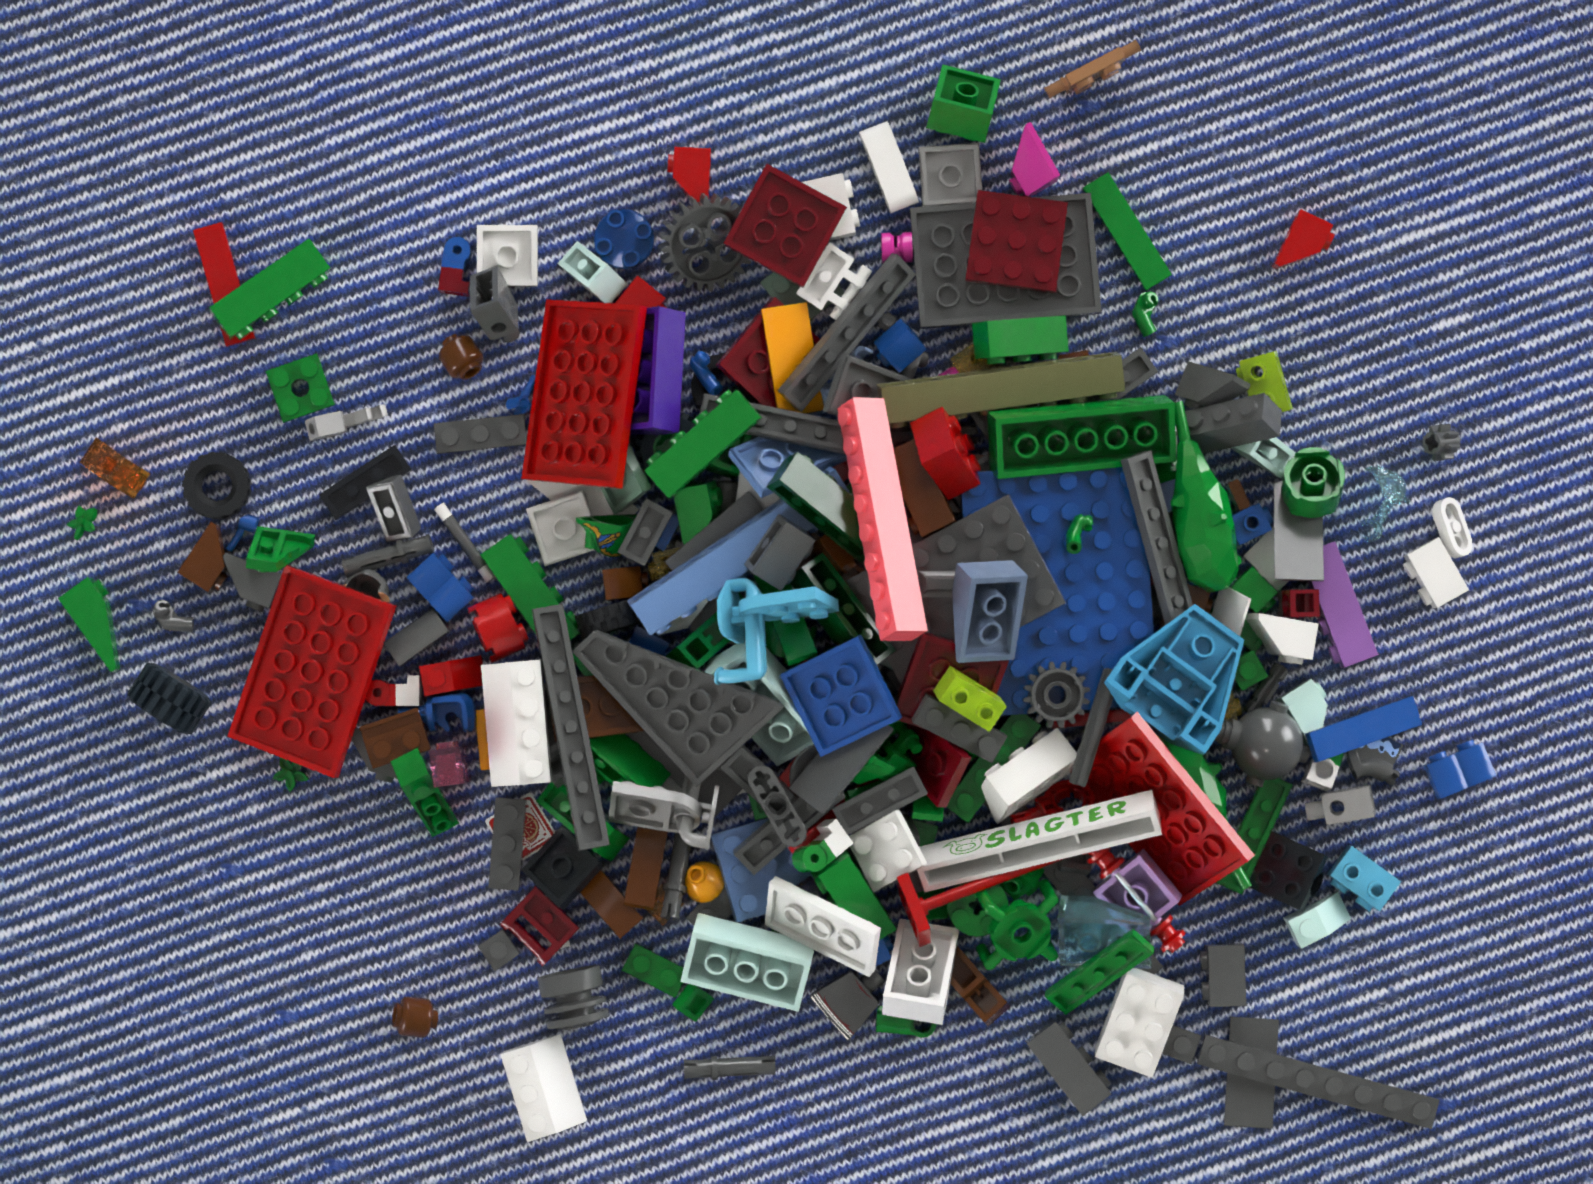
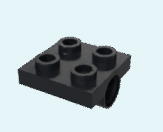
[1250,831,1328,912]

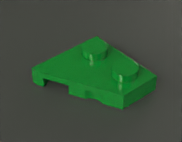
[246,526,315,573]

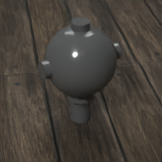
[1214,701,1310,787]

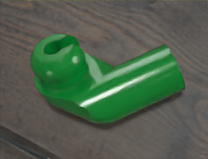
[1132,291,1158,338]

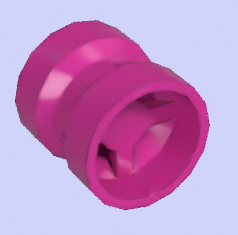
[881,232,913,263]

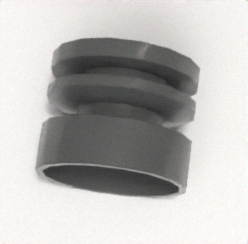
[537,965,610,1030]

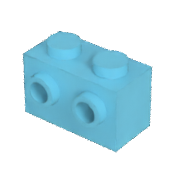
[1327,845,1401,912]

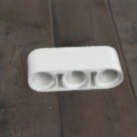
[859,121,919,213]

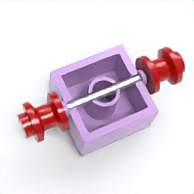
[1086,847,1186,953]

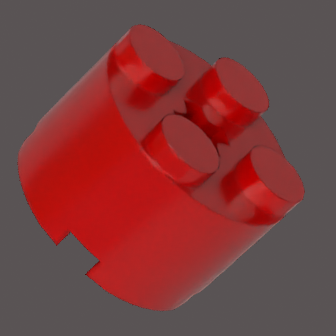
[467,593,529,663]

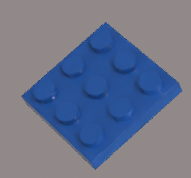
[780,635,902,757]

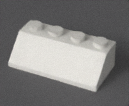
[481,660,552,787]

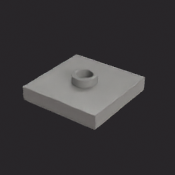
[918,143,982,207]

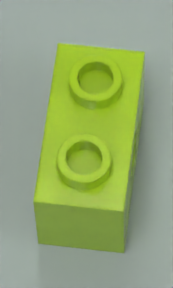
[933,666,1007,732]

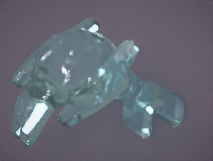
[1361,466,1410,542]

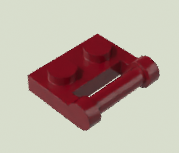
[499,886,580,967]

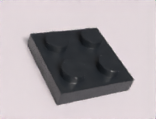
[521,825,604,911]

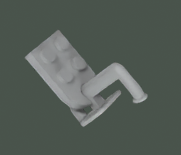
[608,766,723,849]

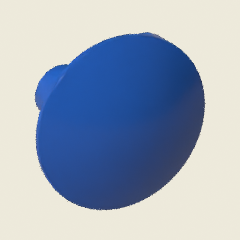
[594,209,654,270]

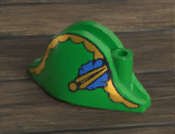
[576,514,637,557]

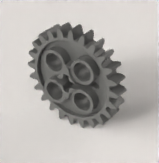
[658,193,751,292]

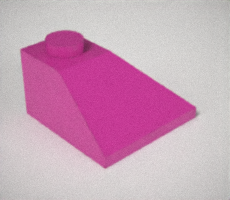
[1009,122,1060,197]

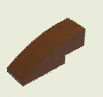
[623,827,668,910]
[580,869,644,939]
[950,945,1011,1027]

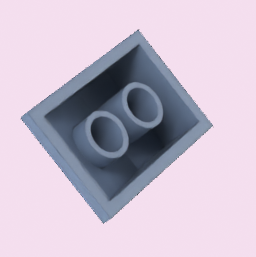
[952,560,1028,663]

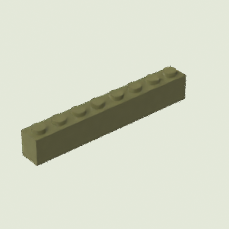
[877,351,1125,428]

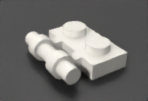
[796,243,872,320]

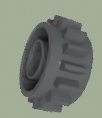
[1022,661,1090,728]

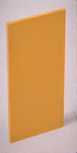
[761,302,824,413]

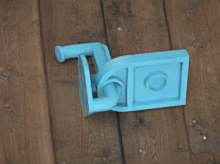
[714,578,839,685]

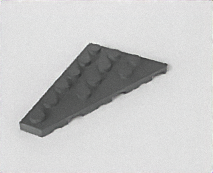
[572,630,784,787]

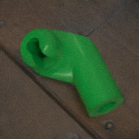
[1066,514,1093,554]

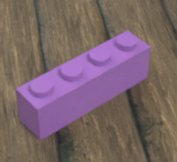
[1308,541,1378,668]

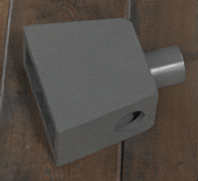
[470,265,520,343]

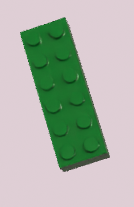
[987,395,1176,479]

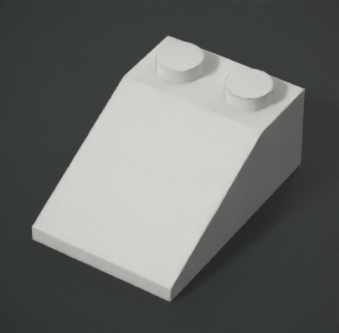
[882,919,959,1025]

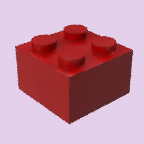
[910,407,981,500]

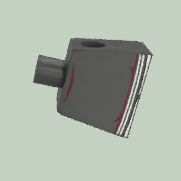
[810,970,885,1041]

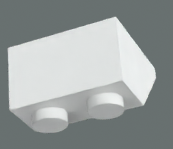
[1246,613,1319,665]

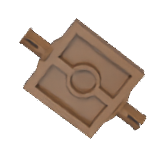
[1044,40,1141,99]

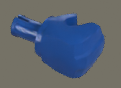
[398,693,477,732]

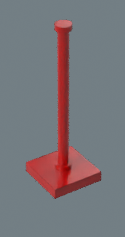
[897,853,1088,947]

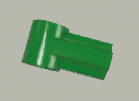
[875,1005,936,1038]

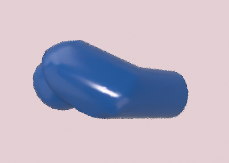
[689,351,723,395]

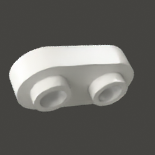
[1432,497,1472,558]

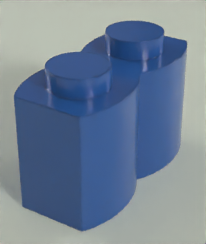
[406,553,475,622]
[1423,739,1497,799]

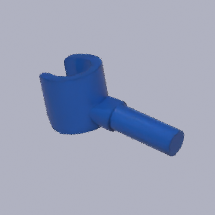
[506,375,535,415]
[226,514,259,552]

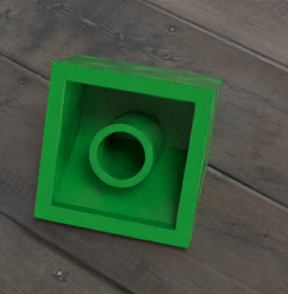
[926,64,1001,143]

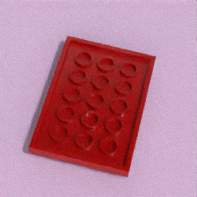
[521,299,647,489]
[227,565,397,778]
[1070,712,1255,906]

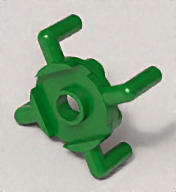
[976,879,1059,970]

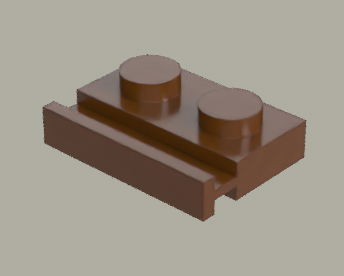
[359,708,432,769]

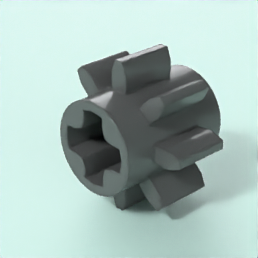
[1423,424,1460,461]

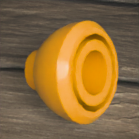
[684,861,724,903]

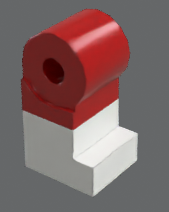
[365,675,423,706]

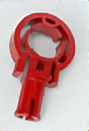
[1009,780,1095,824]

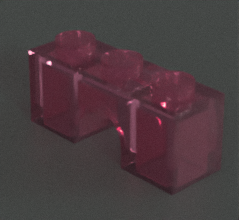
[429,741,471,788]

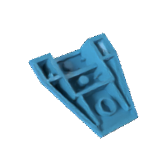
[1104,604,1244,755]

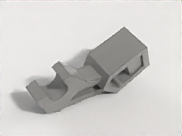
[305,404,388,441]

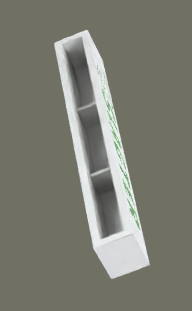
[917,790,1162,892]

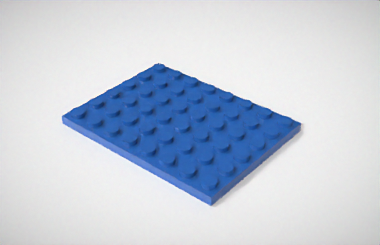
[961,467,1154,716]

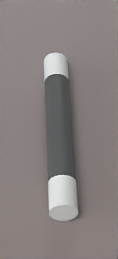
[434,502,496,583]

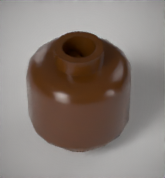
[439,334,484,380]
[392,996,438,1038]

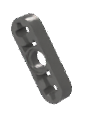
[748,765,807,847]

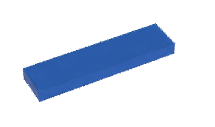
[1305,696,1422,763]

